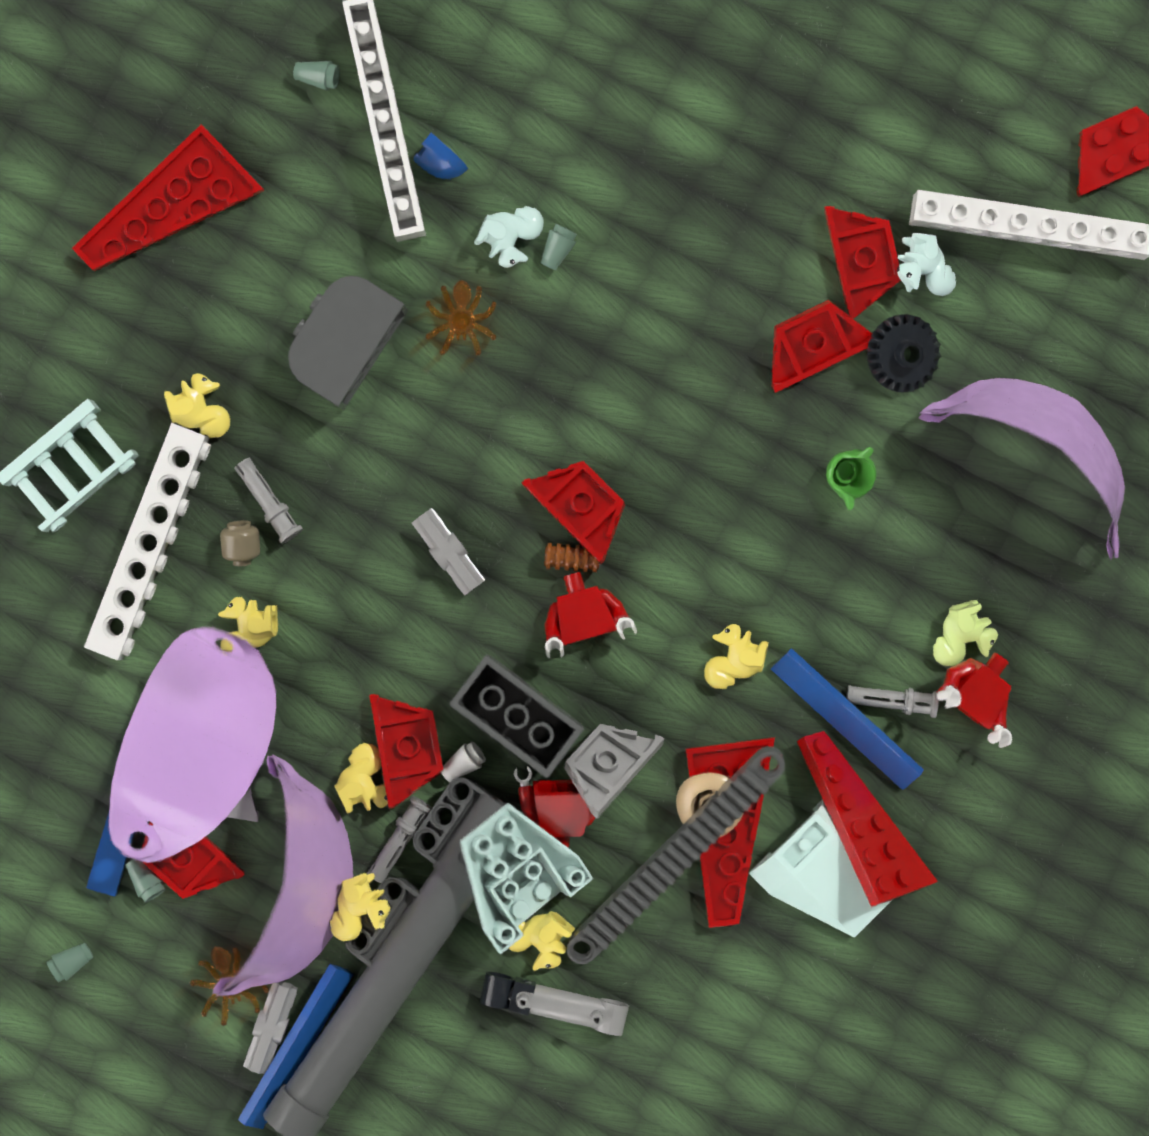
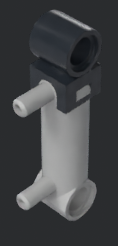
[479,972,629,1036]

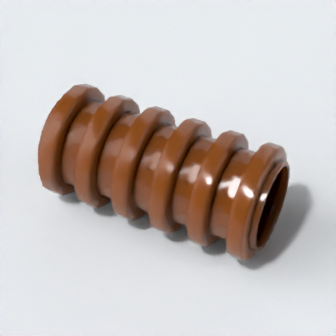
[544,543,599,573]

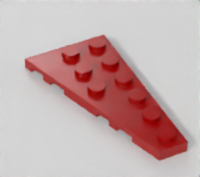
[72,124,265,271]
[797,731,938,908]
[685,737,775,928]

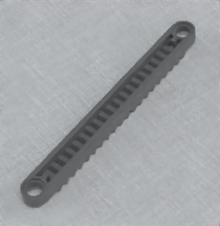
[567,746,785,964]

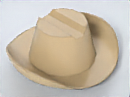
[676,773,744,837]

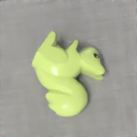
[933,600,998,666]

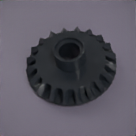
[867,314,942,393]

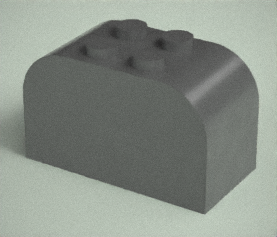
[289,276,408,410]
[449,654,584,778]

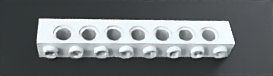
[342,0,426,242]
[909,190,1149,260]
[84,423,211,660]

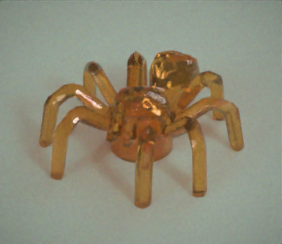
[426,280,496,355]
[190,946,269,1026]

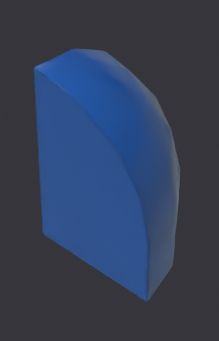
[413,133,468,179]

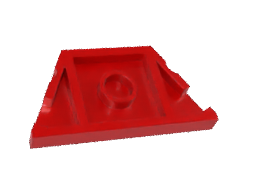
[1077,106,1149,197]
[824,206,901,319]
[771,299,873,393]
[521,461,625,564]
[369,694,444,809]
[142,822,245,899]

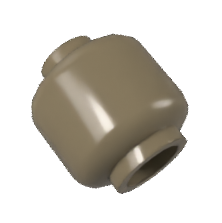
[220,520,260,566]

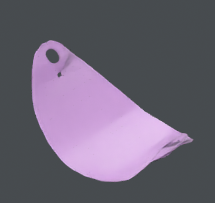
[919,378,1125,560]
[109,627,276,862]
[213,754,353,997]

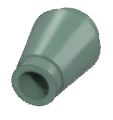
[293,61,340,91]
[540,224,577,270]
[125,859,166,903]
[46,942,94,983]

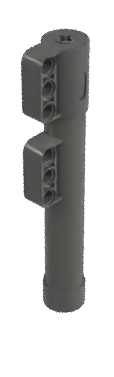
[263,778,507,1136]

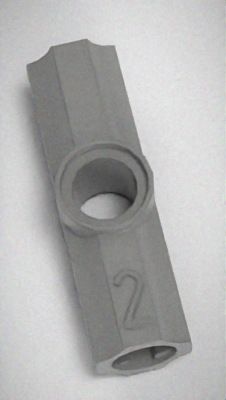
[412,508,485,595]
[243,981,298,1074]

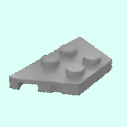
[564,724,664,819]

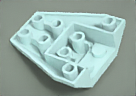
[749,799,892,938]
[460,803,593,954]

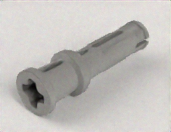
[234,457,303,544]
[846,685,939,718]
[367,796,432,883]

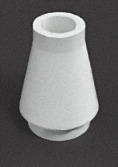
[442,742,486,782]

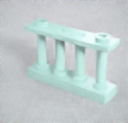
[0,399,139,532]

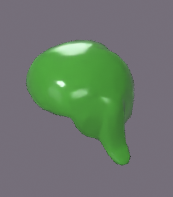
[826,447,876,510]

